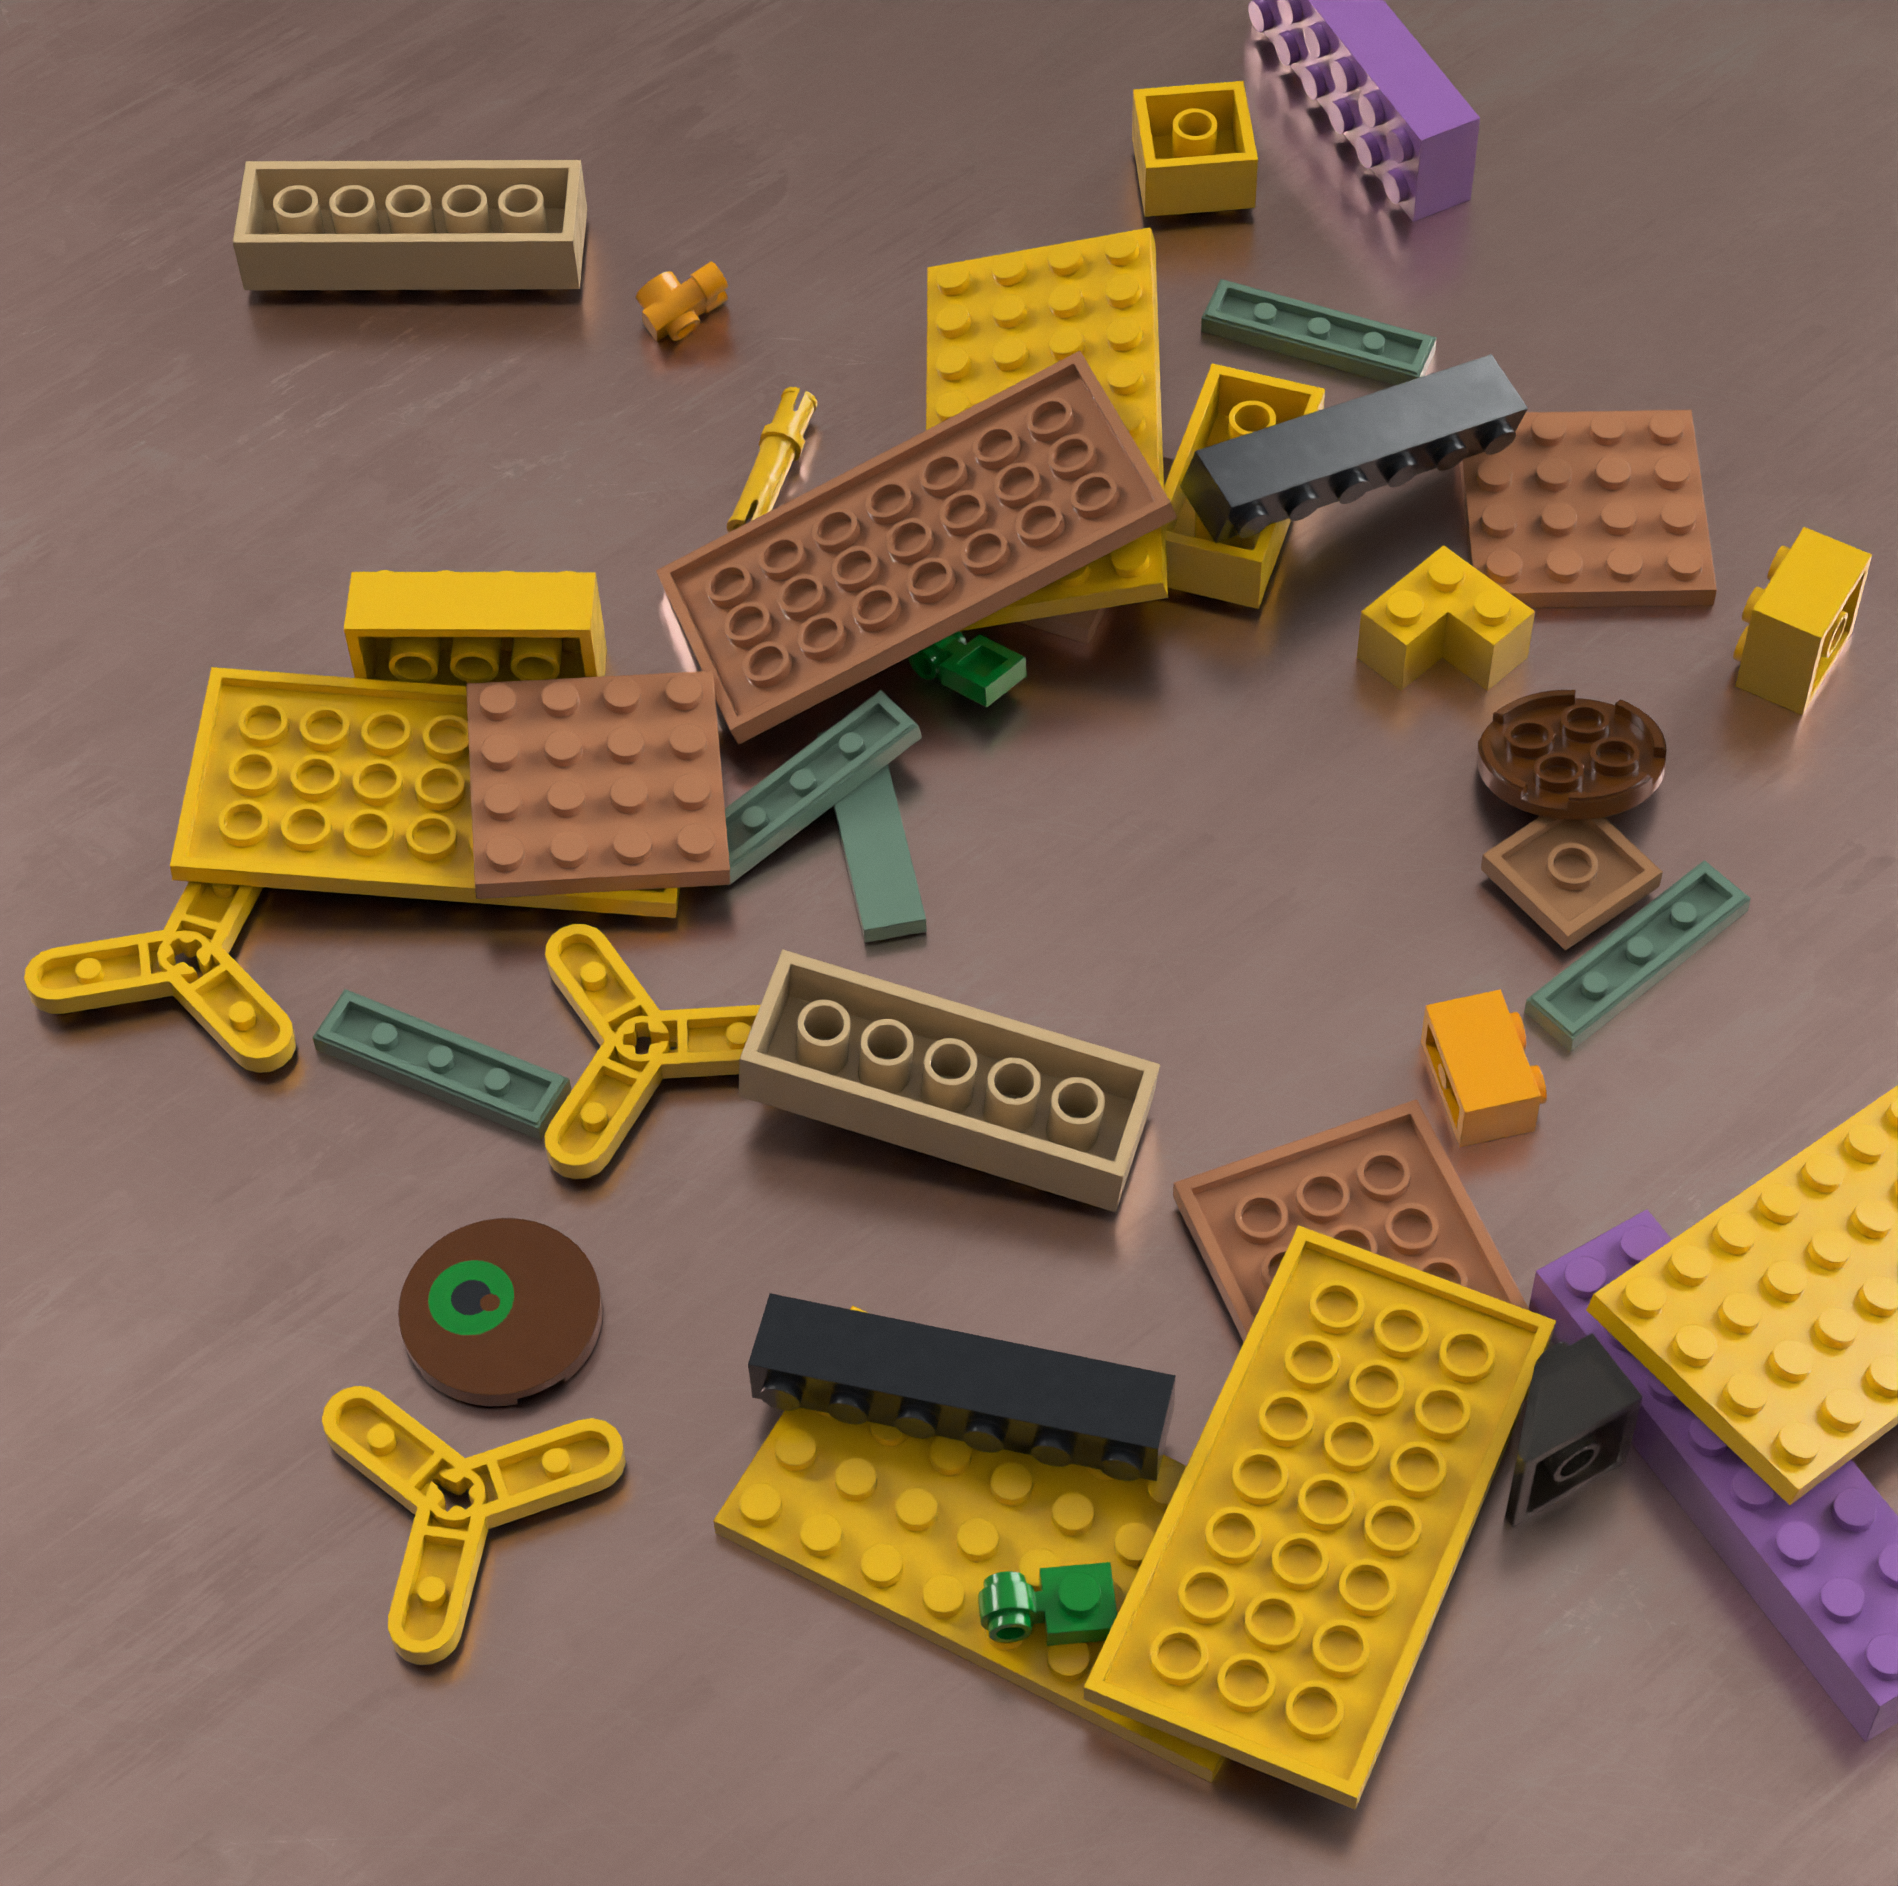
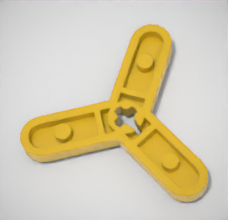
[24,882,296,1073]
[545,924,760,1179]
[322,1386,626,1665]

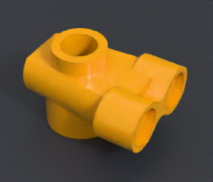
[635,261,728,341]

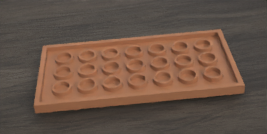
[656,351,1177,745]

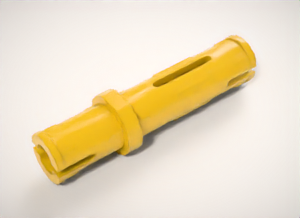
[727,387,818,532]

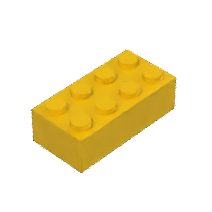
[1164,363,1325,609]
[344,570,607,686]

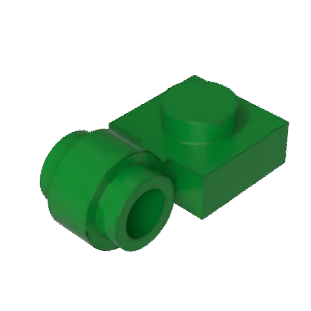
[909,631,1027,707]
[978,1562,1117,1646]

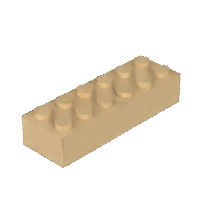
[233,160,587,290]
[738,949,1160,1212]

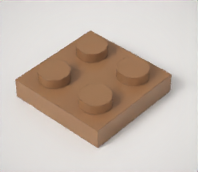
[1481,816,1663,951]

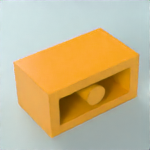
[1421,989,1547,1148]

